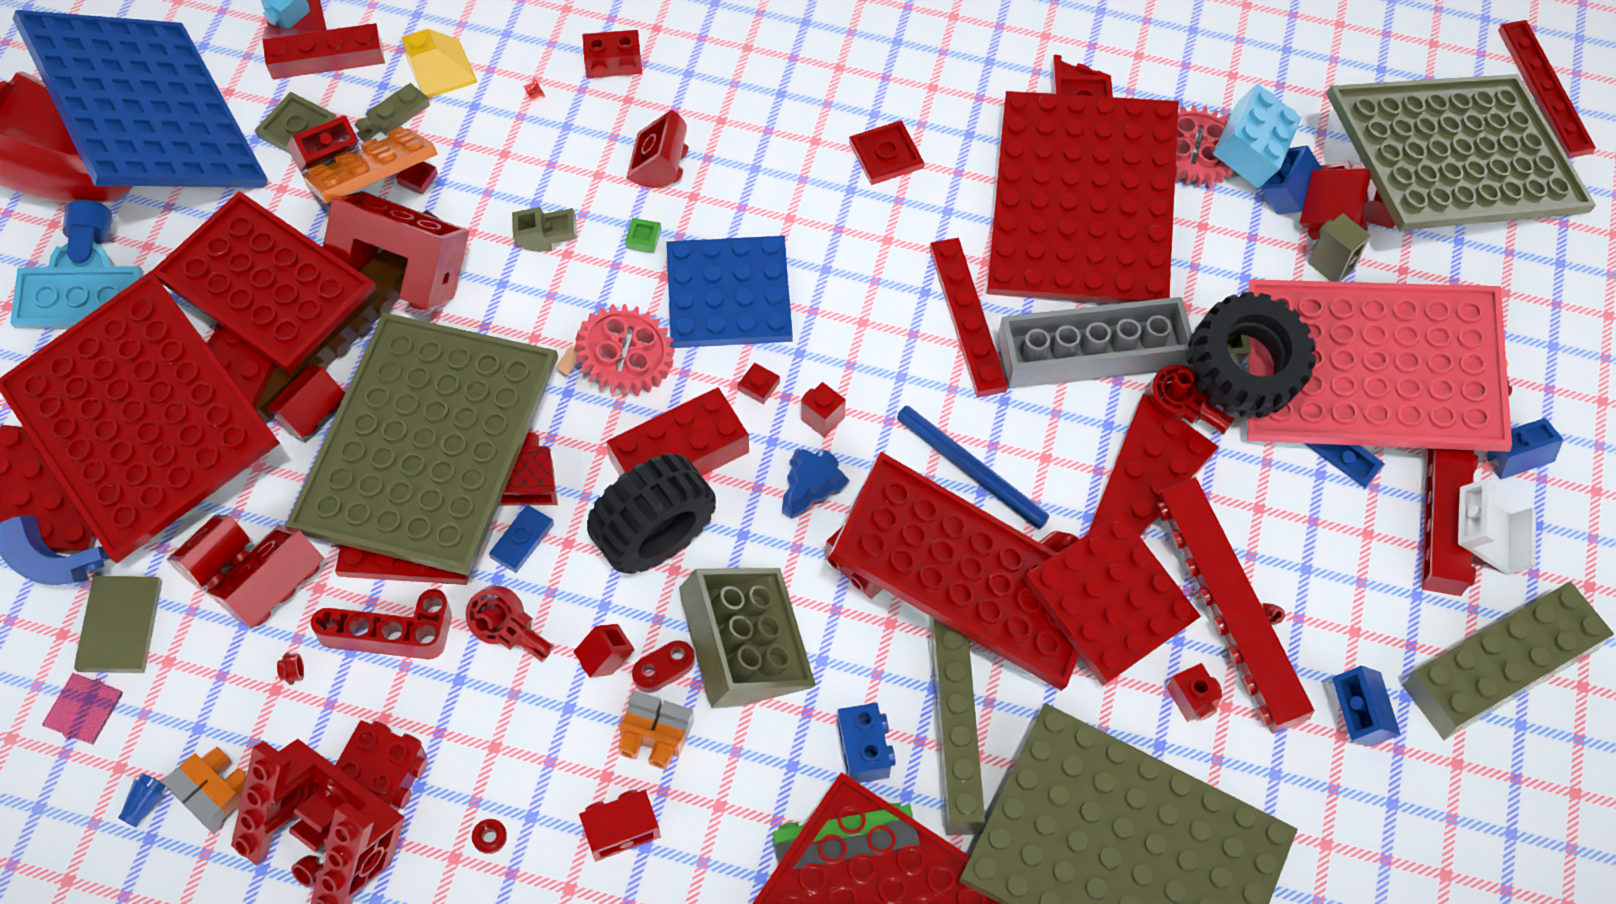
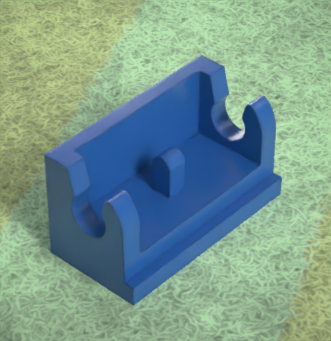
[1487,417,1564,480]

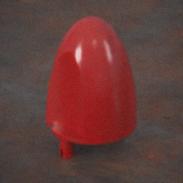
[0,71,133,204]

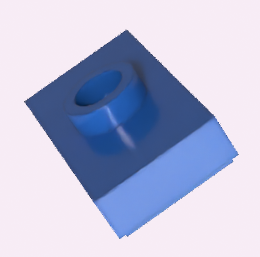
[489,504,554,574]

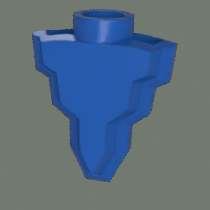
[782,449,850,519]

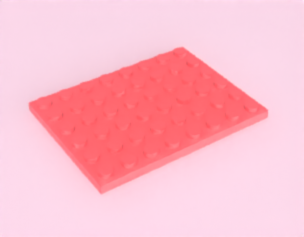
[1247,279,1512,452]

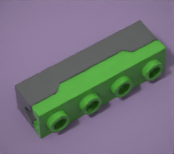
[773,803,920,870]

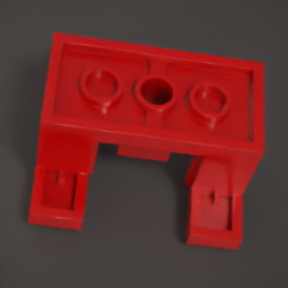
[231,738,405,904]

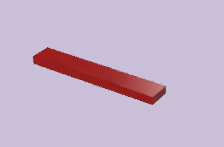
[1498,20,1596,158]

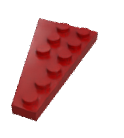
[1088,392,1219,537]

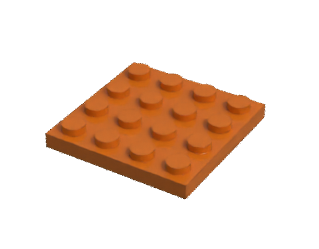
[301,127,438,204]

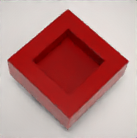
[396,161,438,195]
[738,362,780,405]

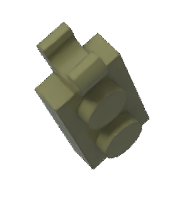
[354,82,430,142]

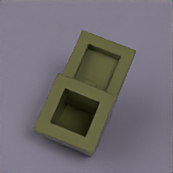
[512,207,577,252]

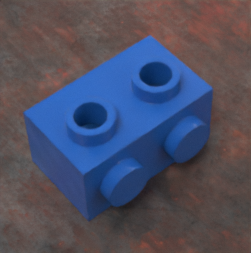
[1261,145,1323,215]
[1332,665,1401,747]
[837,702,896,783]

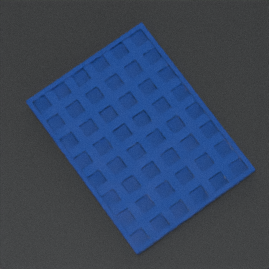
[12,10,268,188]

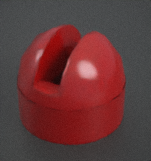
[291,855,323,887]

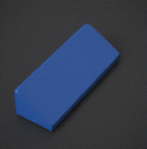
[1303,443,1386,488]

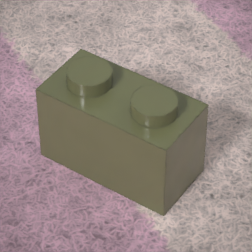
[1309,213,1371,282]

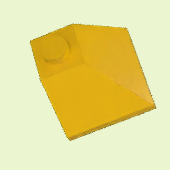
[401,29,478,98]

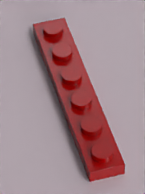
[929,237,1008,398]

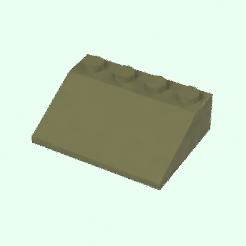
[679,568,816,708]

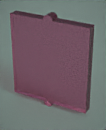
[42,673,123,745]

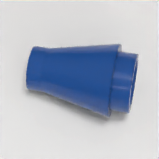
[118,772,166,828]

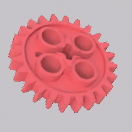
[1175,105,1234,188]
[574,304,675,397]

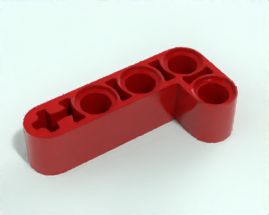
[310,589,452,660]

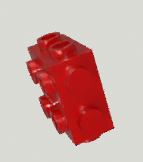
[335,720,428,812]

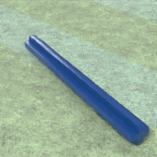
[897,405,1050,529]

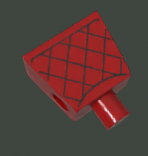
[499,432,558,506]

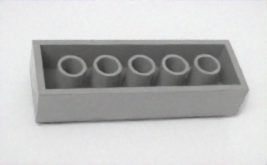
[998,297,1192,388]

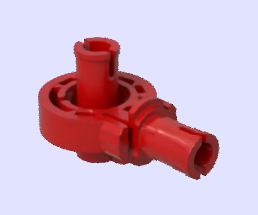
[1149,365,1235,435]
[465,585,555,663]

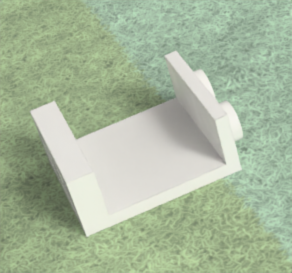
[1458,478,1536,575]

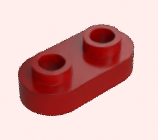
[632,640,695,693]

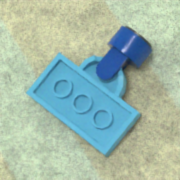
[10,200,144,328]

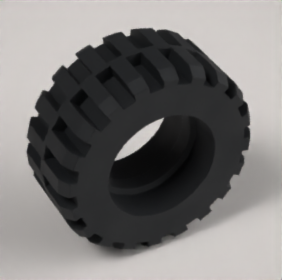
[1186,292,1316,418]
[587,453,716,574]

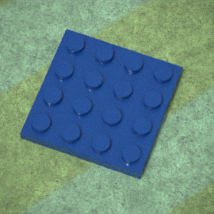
[666,235,793,348]

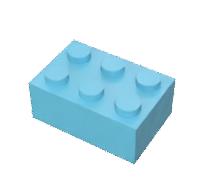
[1213,83,1302,188]

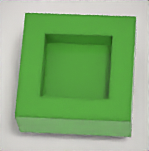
[625,217,662,253]

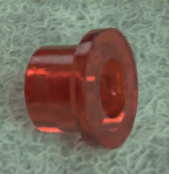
[523,77,545,101]

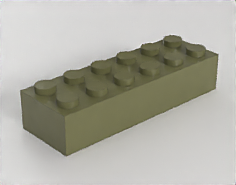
[1402,581,1614,741]

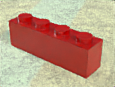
[262,23,385,80]

